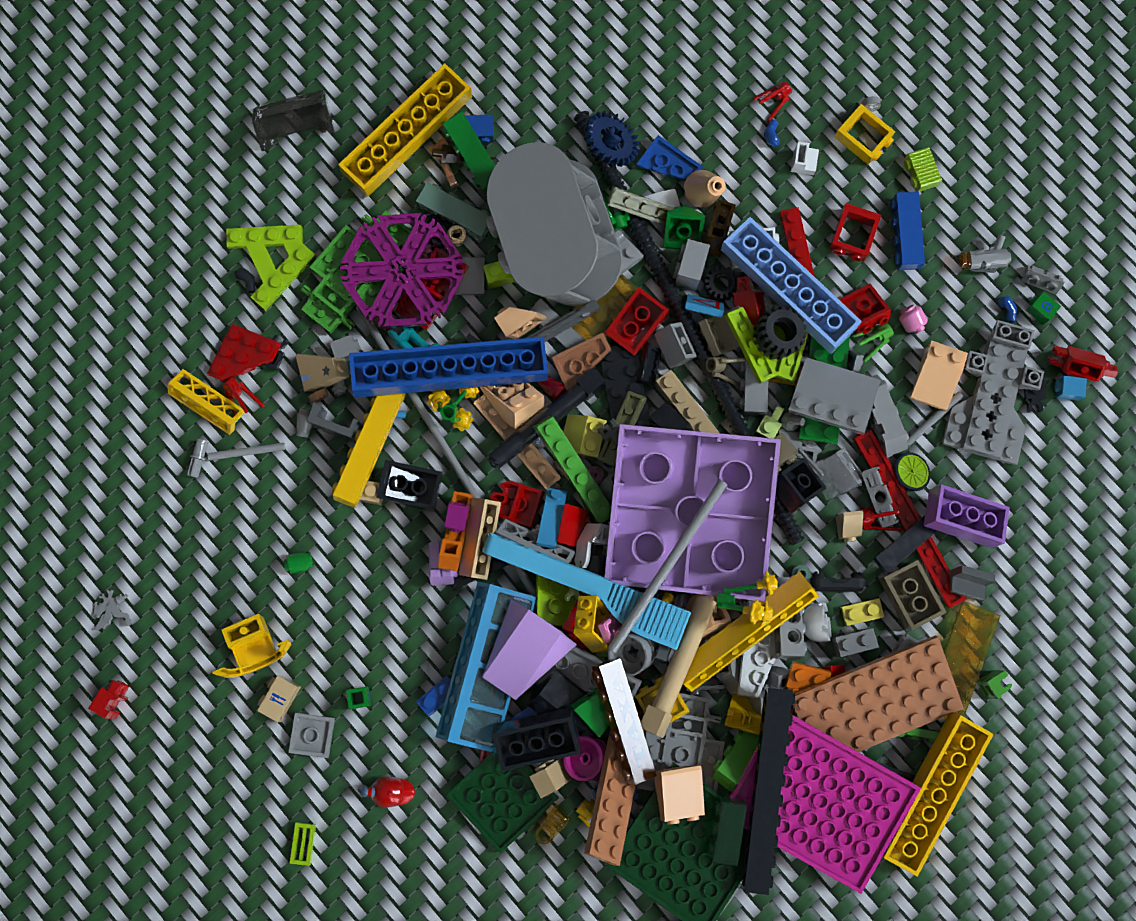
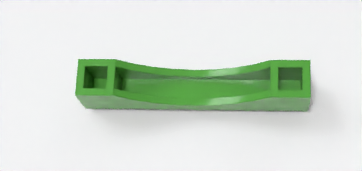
[533,416,612,524]

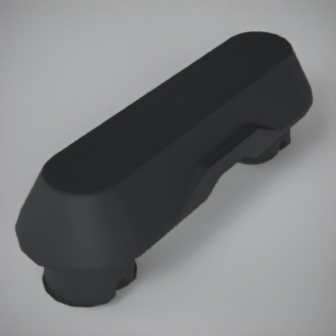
[810,571,866,592]

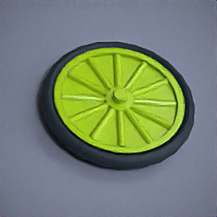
[894,452,931,491]

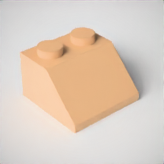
[494,307,547,339]

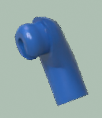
[764,119,780,147]
[999,296,1017,323]

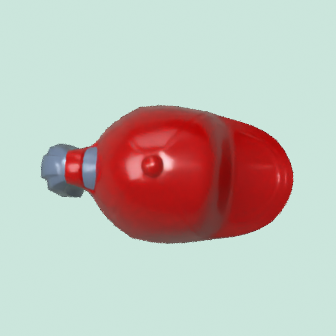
[358,777,415,808]

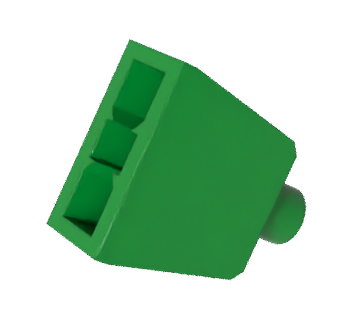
[570,688,609,737]

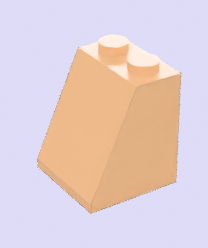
[654,765,705,825]

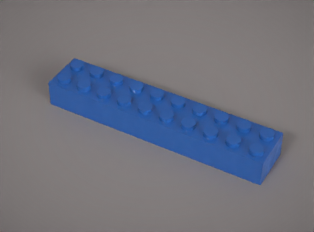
[349,337,548,398]

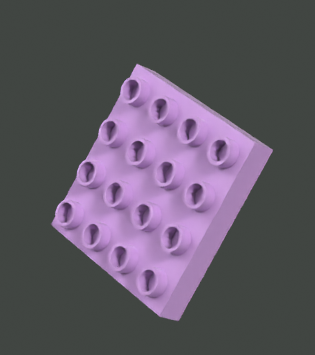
[605,424,781,601]

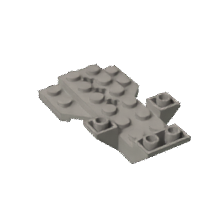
[941,320,1044,465]

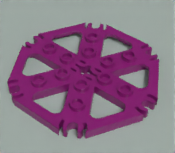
[340,213,464,328]

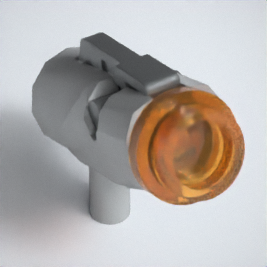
[959,234,1011,273]

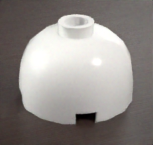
[802,602,831,642]

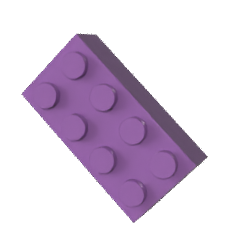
[924,484,1010,548]

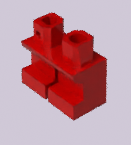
[88,680,130,719]

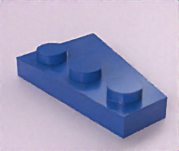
[636,135,703,181]

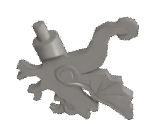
[93,590,132,630]

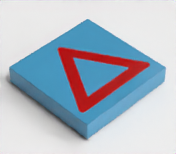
[685,294,724,318]

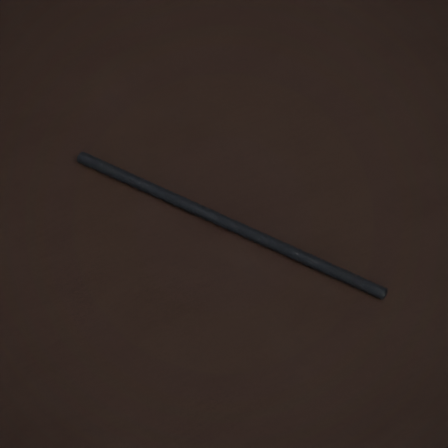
[574,111,805,546]

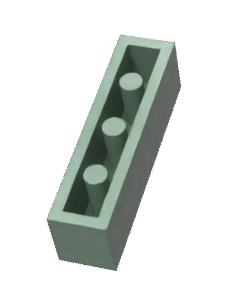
[416,183,491,241]

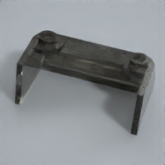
[252,90,335,152]

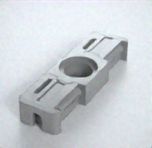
[862,466,899,527]

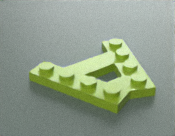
[226,225,317,311]
[725,307,808,384]

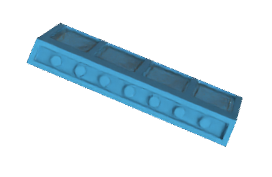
[435,582,537,753]

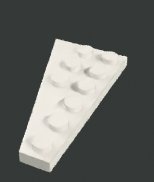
[737,591,793,698]

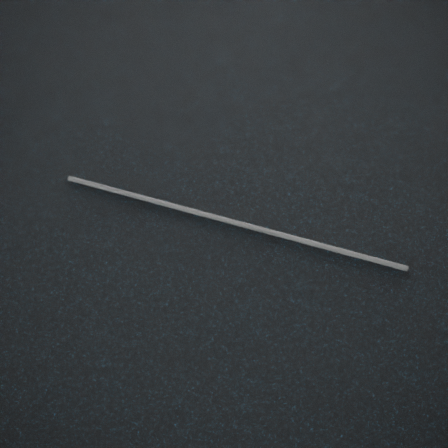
[356,306,562,632]

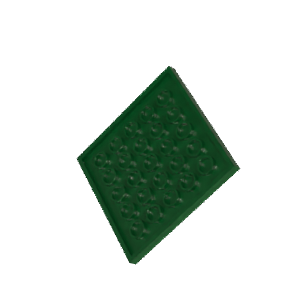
[604,762,748,921]

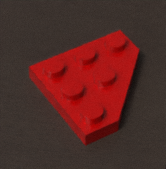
[207,324,281,382]

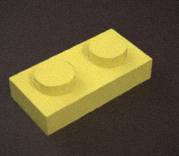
[840,598,884,626]

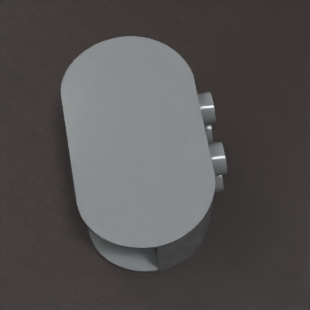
[486,142,623,306]

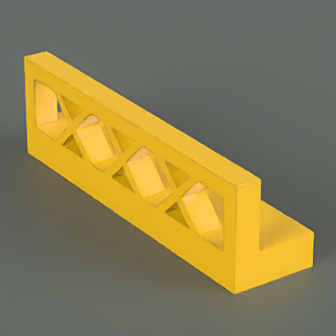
[168,369,245,435]

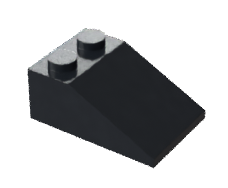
[376,460,443,512]

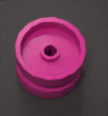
[564,736,608,781]

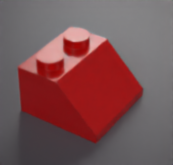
[557,504,590,549]

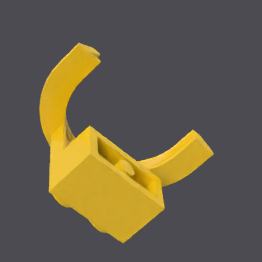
[212,614,291,678]

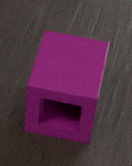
[444,501,470,533]

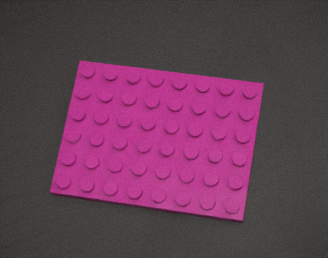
[720,715,921,894]

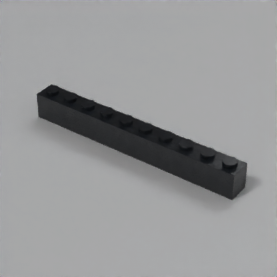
[741,684,795,895]

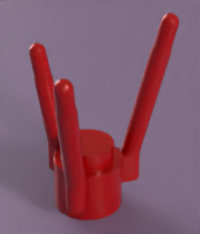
[753,81,792,123]
[223,378,265,416]
[860,506,903,531]

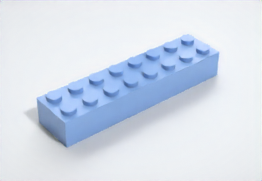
[721,217,862,354]

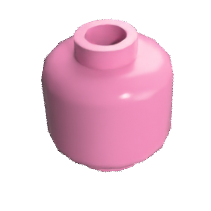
[899,305,928,334]

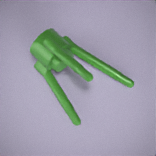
[852,323,894,363]

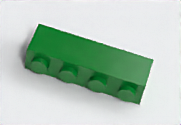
[442,112,495,189]

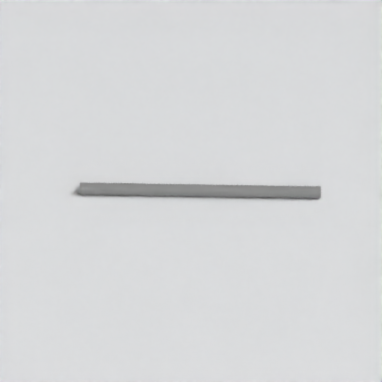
[608,479,728,653]

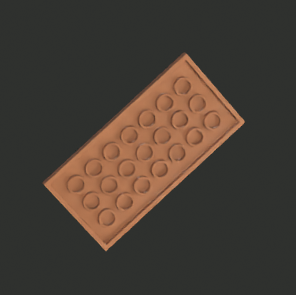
[793,635,964,752]

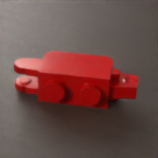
[733,276,766,325]
[1047,346,1118,382]

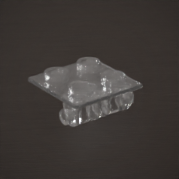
[810,450,862,500]

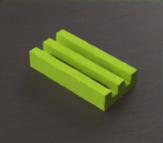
[290,822,316,866]

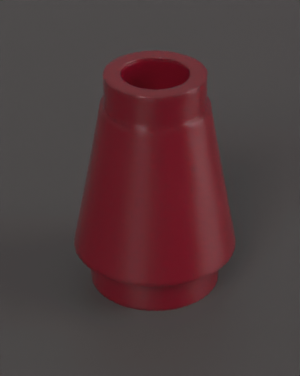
[537,377,566,399]

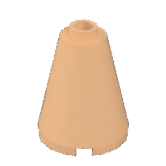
[684,170,726,208]

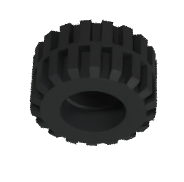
[753,306,807,359]

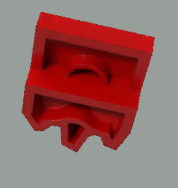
[490,480,545,528]

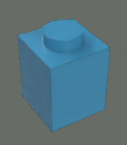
[1054,376,1087,401]

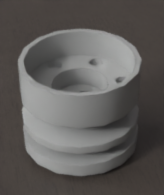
[608,631,658,676]

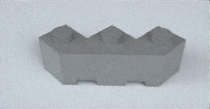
[868,374,909,457]

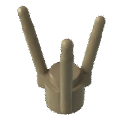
[706,356,747,386]

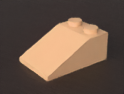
[910,341,968,411]

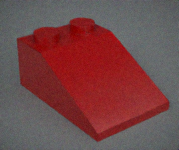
[605,287,671,356]

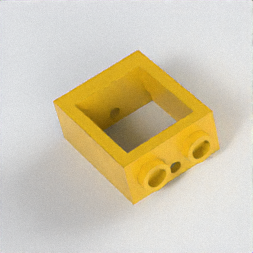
[834,104,895,165]
[574,595,611,652]

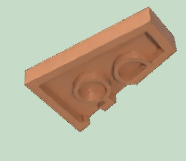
[552,333,611,390]

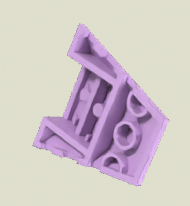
[482,599,577,700]

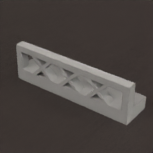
[496,519,575,563]

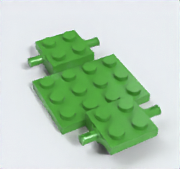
[301,210,412,334]

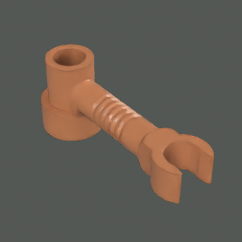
[429,138,458,188]

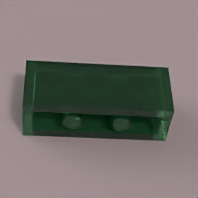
[708,796,747,866]

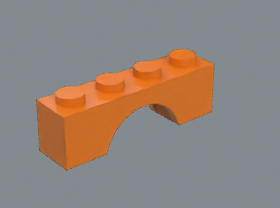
[438,491,473,571]

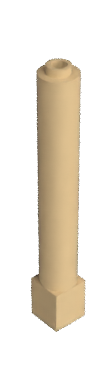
[641,594,717,738]

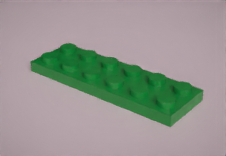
[798,336,850,444]

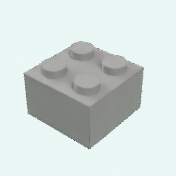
[673,239,710,291]

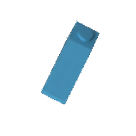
[536,488,567,549]

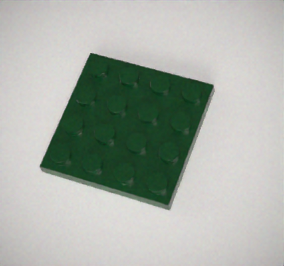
[446,752,559,854]

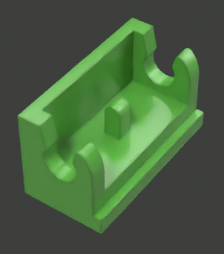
[976,670,1012,699]

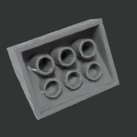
[788,357,881,435]

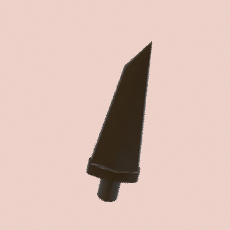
[432,144,495,164]

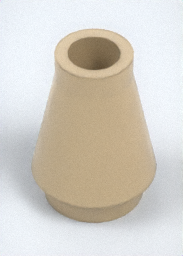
[447,225,466,246]

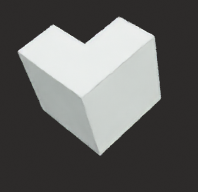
[791,141,819,175]

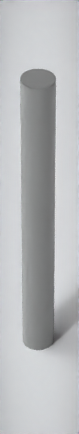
[907,392,963,447]
[207,442,286,461]

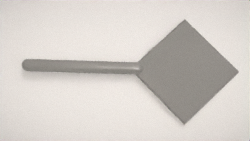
[778,428,824,476]

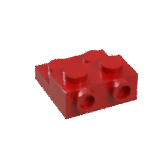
[839,283,891,335]

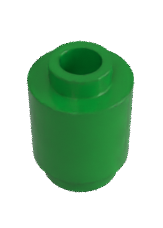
[284,551,314,574]

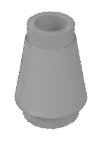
[297,409,312,438]

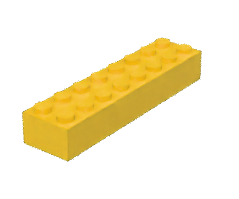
[338,63,472,197]
[883,712,994,877]

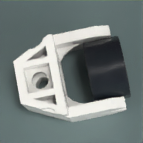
[575,524,610,575]

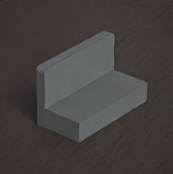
[950,565,995,601]

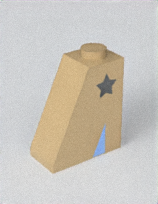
[296,354,350,392]

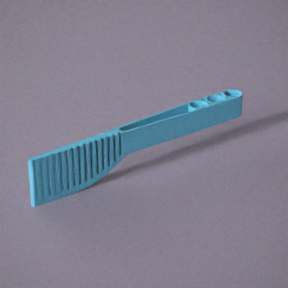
[482,533,691,650]

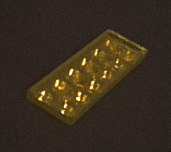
[942,601,1001,720]

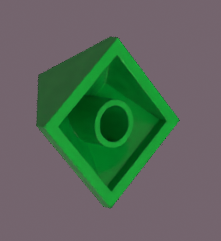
[663,205,705,249]

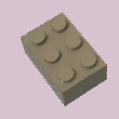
[879,560,947,631]

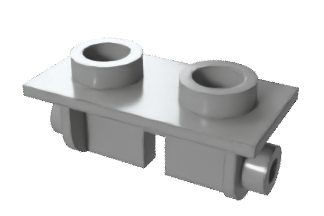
[1021,265,1065,294]

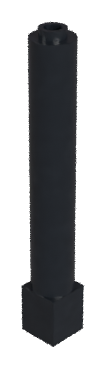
[487,367,606,469]

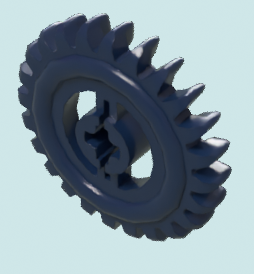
[585,110,640,167]

